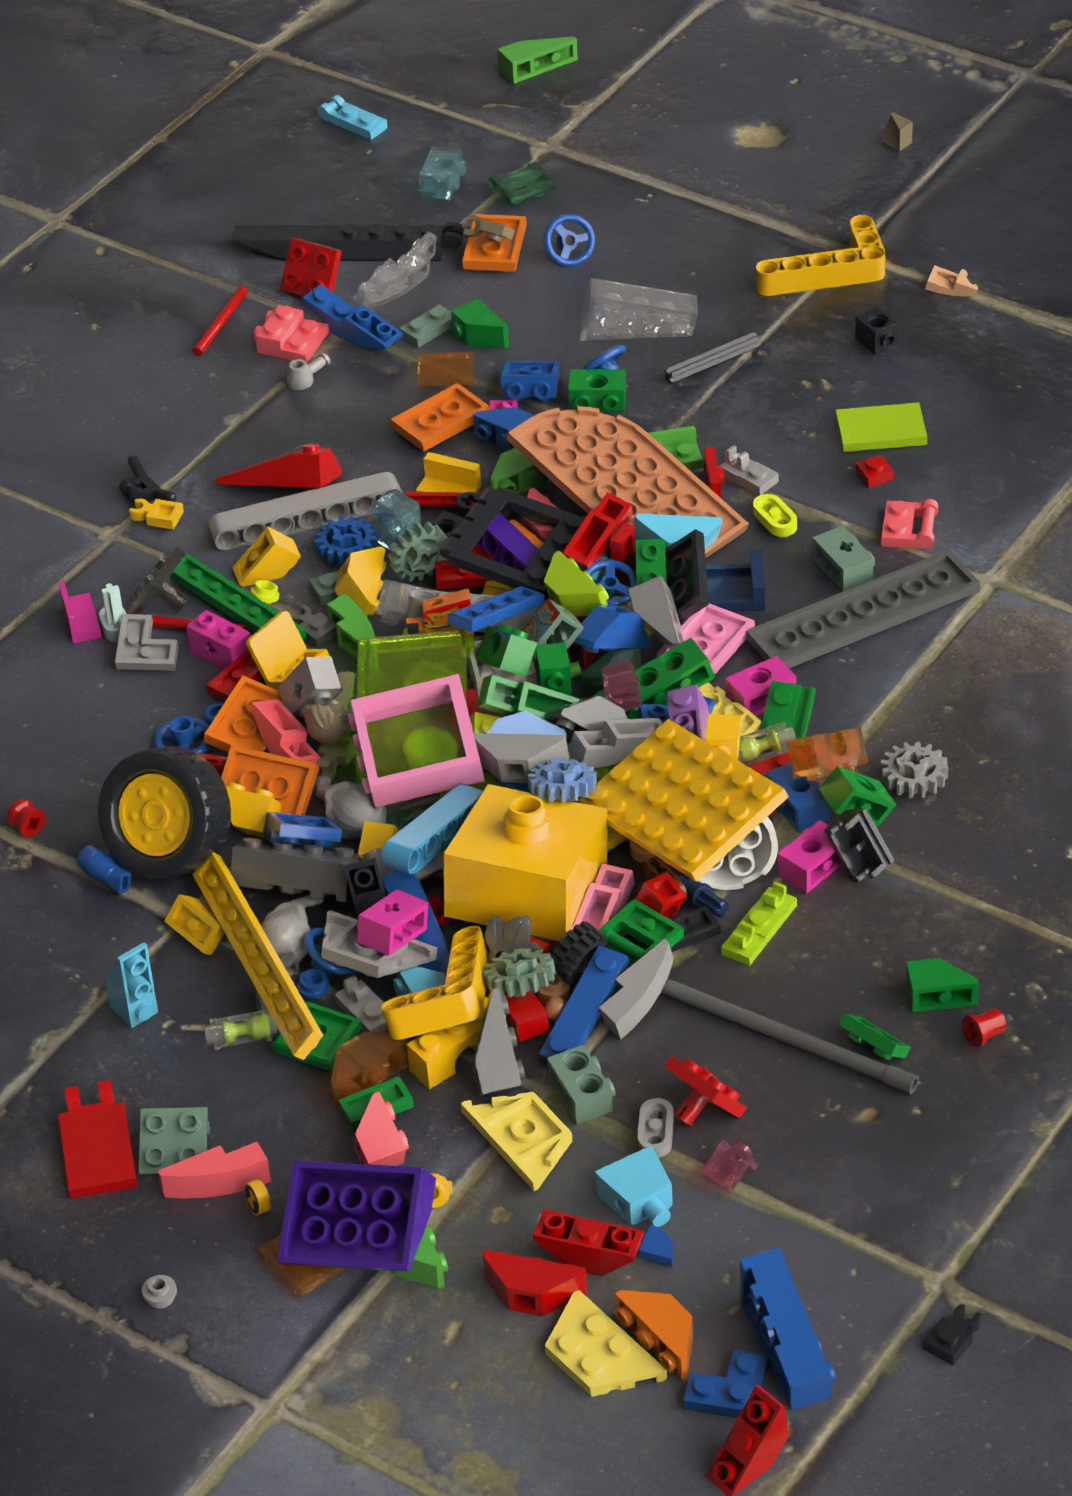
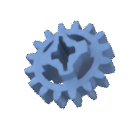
[528,758,597,803]

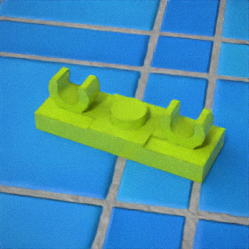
[721,881,797,966]

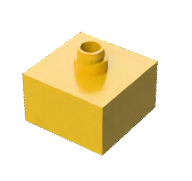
[444,784,608,941]

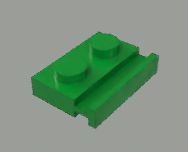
[759,680,816,748]

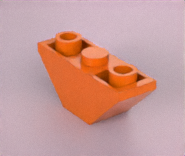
[614,1290,693,1382]

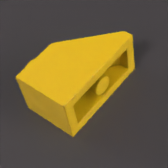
[232,526,301,587]

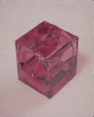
[602,660,642,711]

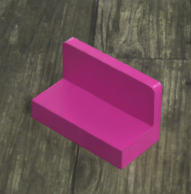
[58,581,102,644]

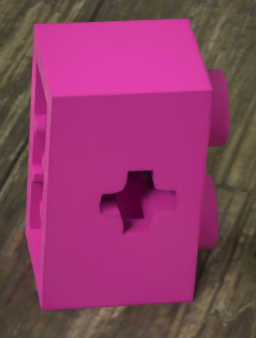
[186,610,251,670]
[357,889,429,956]

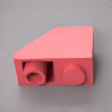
[354,1092,409,1166]

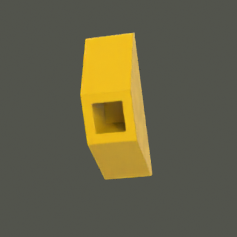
[334,546,387,617]

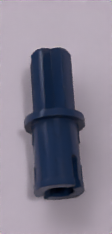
[678,874,729,917]

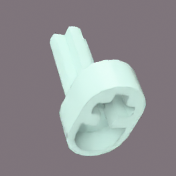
[99,583,126,642]

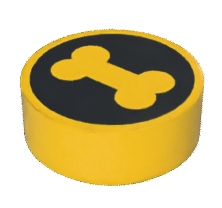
[244,1179,271,1216]

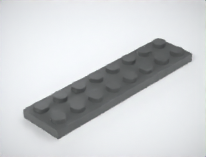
[746,550,980,668]

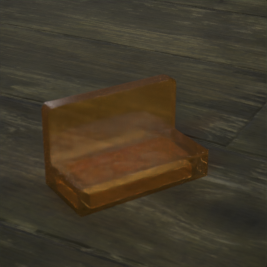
[418,352,475,387]

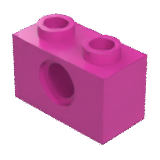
[725,656,796,716]
[777,820,843,894]

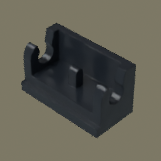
[824,808,895,882]

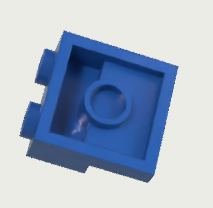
[501,361,560,401]
[264,811,342,849]

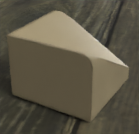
[881,112,913,151]

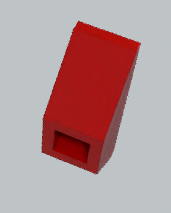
[533,1209,644,1276]
[483,1250,587,1316]
[705,1385,789,1496]

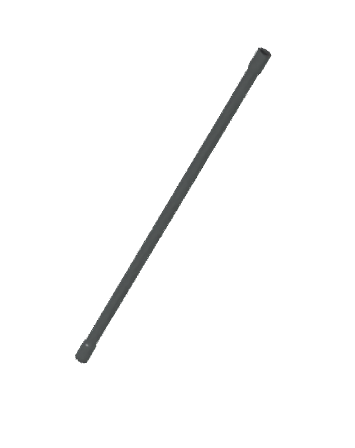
[426,884,919,1094]

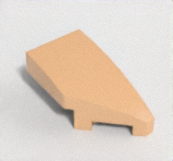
[925,265,978,297]

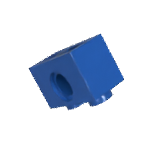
[766,760,830,832]

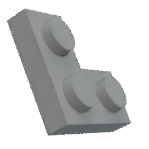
[115,614,179,671]

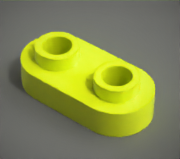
[753,494,797,538]

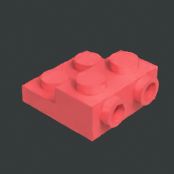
[254,305,329,363]

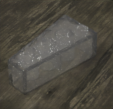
[580,278,698,341]

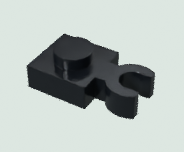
[923,1304,981,1365]

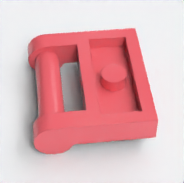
[881,499,938,549]

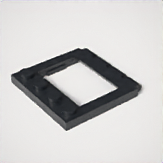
[440,487,585,596]

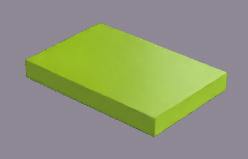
[836,402,927,452]

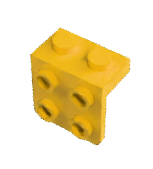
[246,611,330,691]

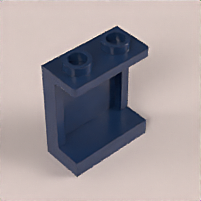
[706,550,765,612]

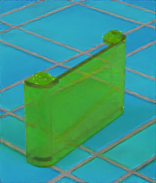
[356,629,475,785]

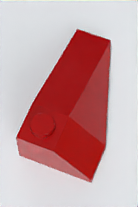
[216,443,343,488]

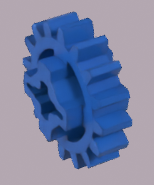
[315,516,378,566]

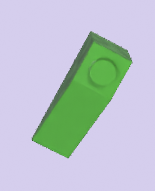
[497,37,578,84]

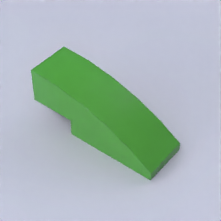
[327,593,380,674]

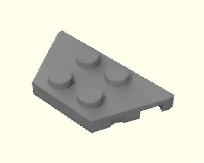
[321,910,437,978]

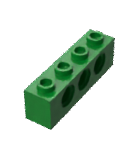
[591,637,716,719]

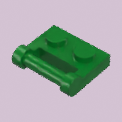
[599,899,684,961]

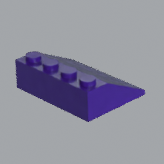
[277,1160,436,1272]

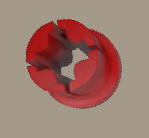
[962,1008,1007,1047]

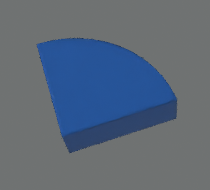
[639,1225,674,1267]

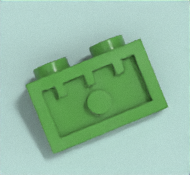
[649,426,703,470]

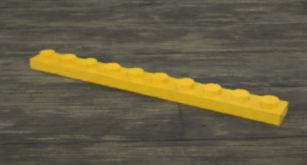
[193,852,323,1060]

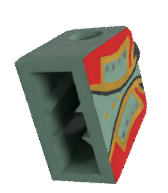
[523,599,584,663]

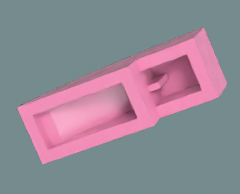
[571,863,635,931]

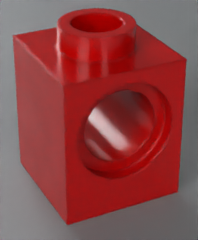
[635,873,687,919]

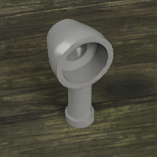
[286,353,331,390]

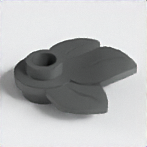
[485,915,543,964]

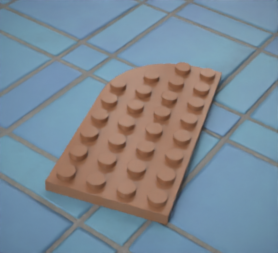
[506,406,749,558]

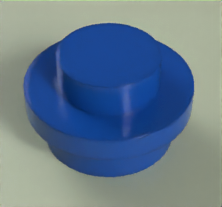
[297,969,330,999]

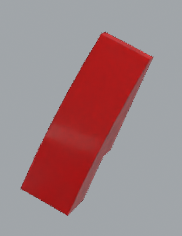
[562,492,633,568]
[485,986,549,1042]

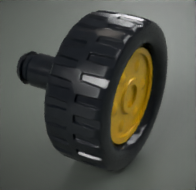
[98,747,231,879]

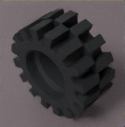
[551,921,608,984]

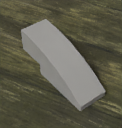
[568,718,663,768]
[599,939,674,1040]

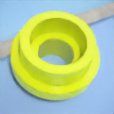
[250,580,280,605]

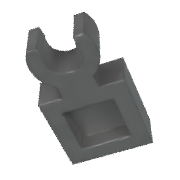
[289,605,337,648]

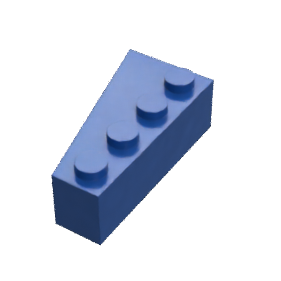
[740,1247,836,1410]

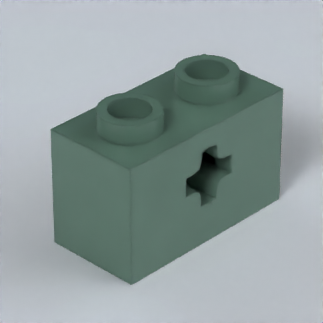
[812,526,875,592]

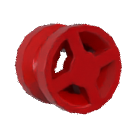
[6,799,46,838]

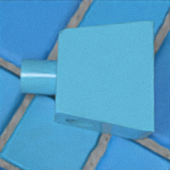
[595,1146,673,1227]

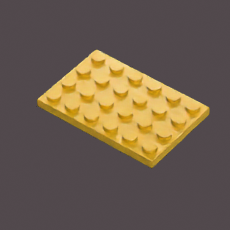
[578,719,789,882]

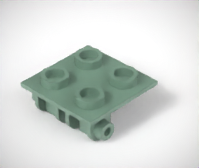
[139,1107,210,1175]

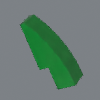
[477,674,580,725]

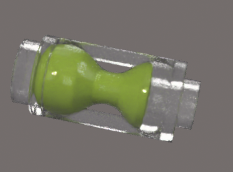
[738,721,798,766]
[204,1008,279,1051]

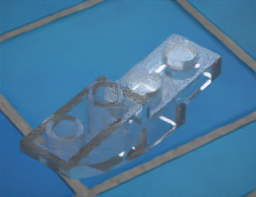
[357,231,437,309]

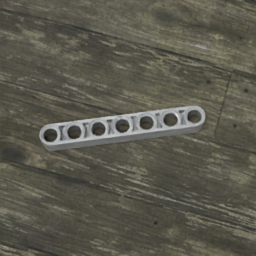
[208,472,404,550]

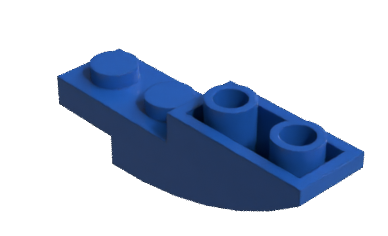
[302,284,403,350]

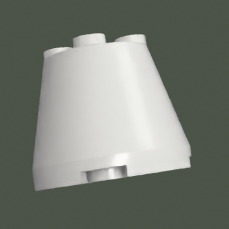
[698,816,778,890]

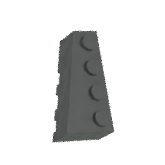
[231,838,363,902]

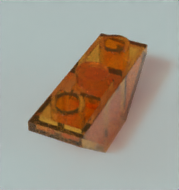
[330,1032,414,1109]

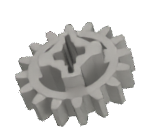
[881,741,948,798]

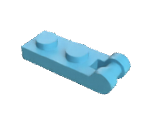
[317,95,387,140]

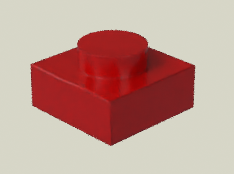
[856,455,894,488]

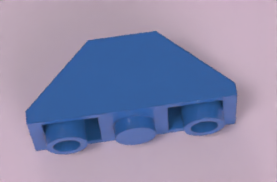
[473,407,535,451]
[574,605,651,653]

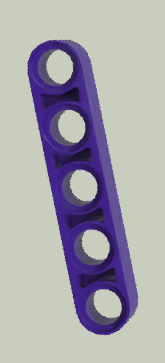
[476,512,550,601]

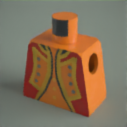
[406,589,475,652]

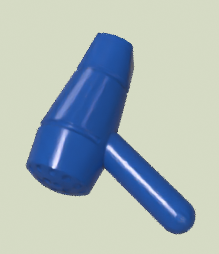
[77,845,131,894]

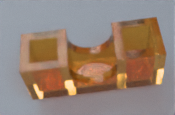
[786,727,869,782]

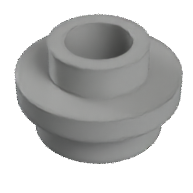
[142,1275,177,1308]

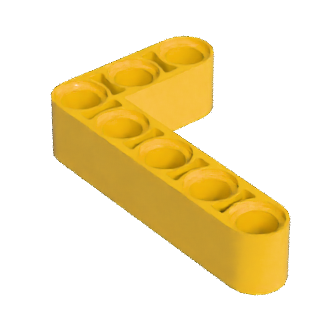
[756,215,885,296]
[381,926,489,1040]

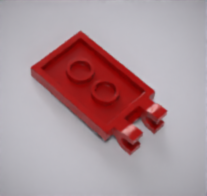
[58,1080,137,1199]

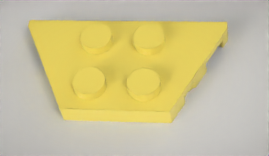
[461,1092,572,1191]
[545,1290,667,1397]

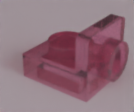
[701,1139,758,1193]

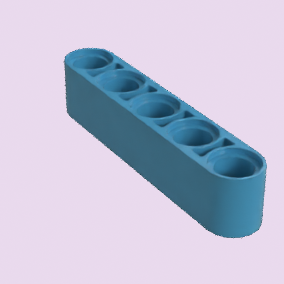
[381,784,483,875]

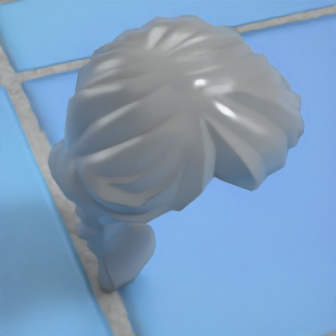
[313,775,387,841]
[261,894,324,962]

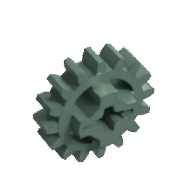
[388,522,449,582]
[483,948,556,997]

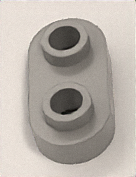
[638,1098,674,1158]

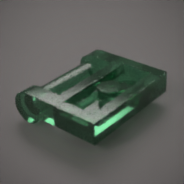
[488,161,556,205]

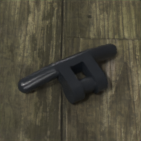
[119,455,177,505]

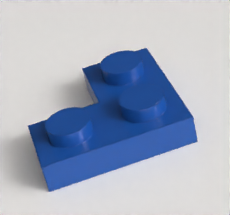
[683,1350,769,1418]

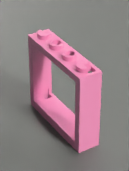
[348,674,485,808]

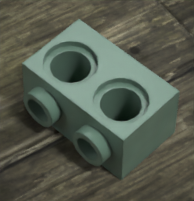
[547,1045,616,1125]

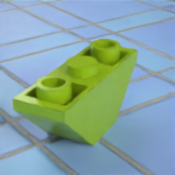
[544,551,609,616]

